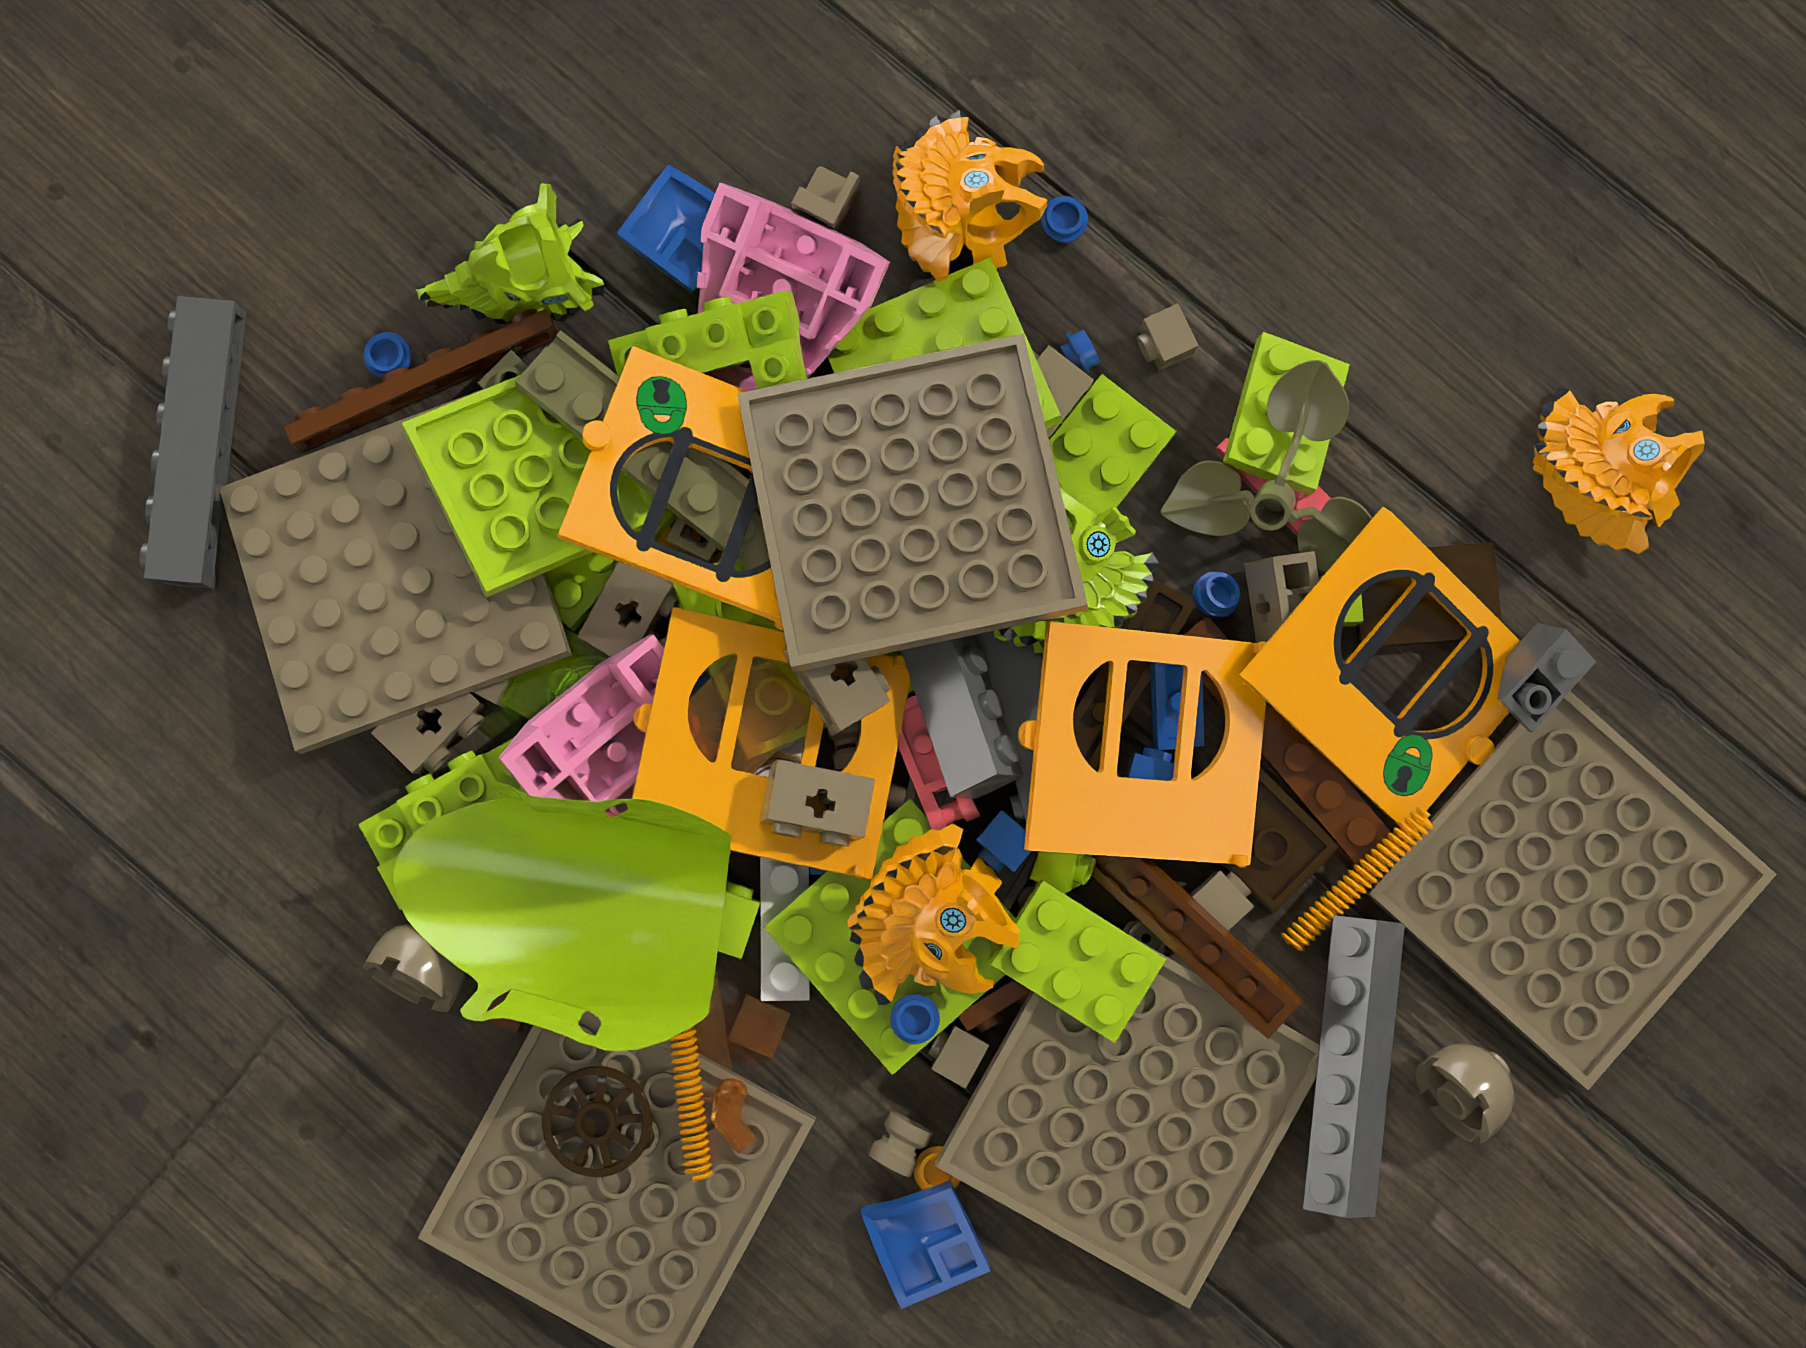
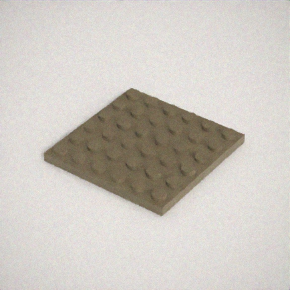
[737,334,1088,673]
[220,389,572,754]
[1366,691,1777,1090]
[934,938,1320,1309]
[418,1011,816,1348]

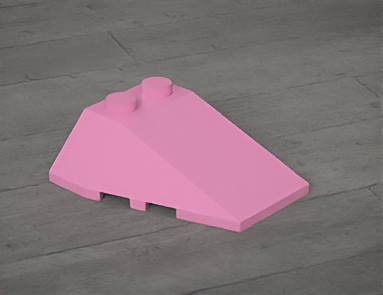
[697,183,890,391]
[499,634,713,814]

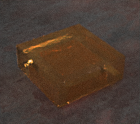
[728,994,791,1058]

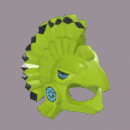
[416,183,604,325]
[994,488,1159,654]

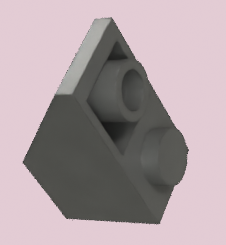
[1497,623,1596,733]

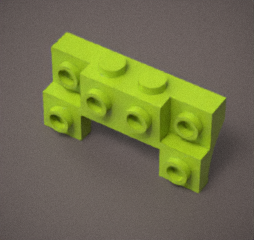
[608,290,807,389]
[358,738,526,910]

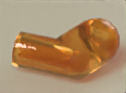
[710,1078,757,1153]

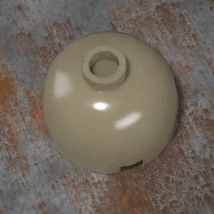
[363,924,465,1012]
[1415,1043,1515,1143]

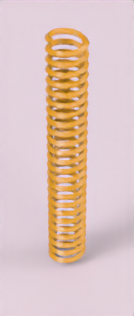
[1281,807,1434,951]
[669,1026,713,1182]

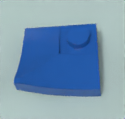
[615,165,715,294]
[861,1180,991,1309]

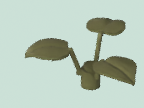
[1161,360,1372,572]

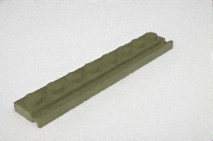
[515,330,769,570]

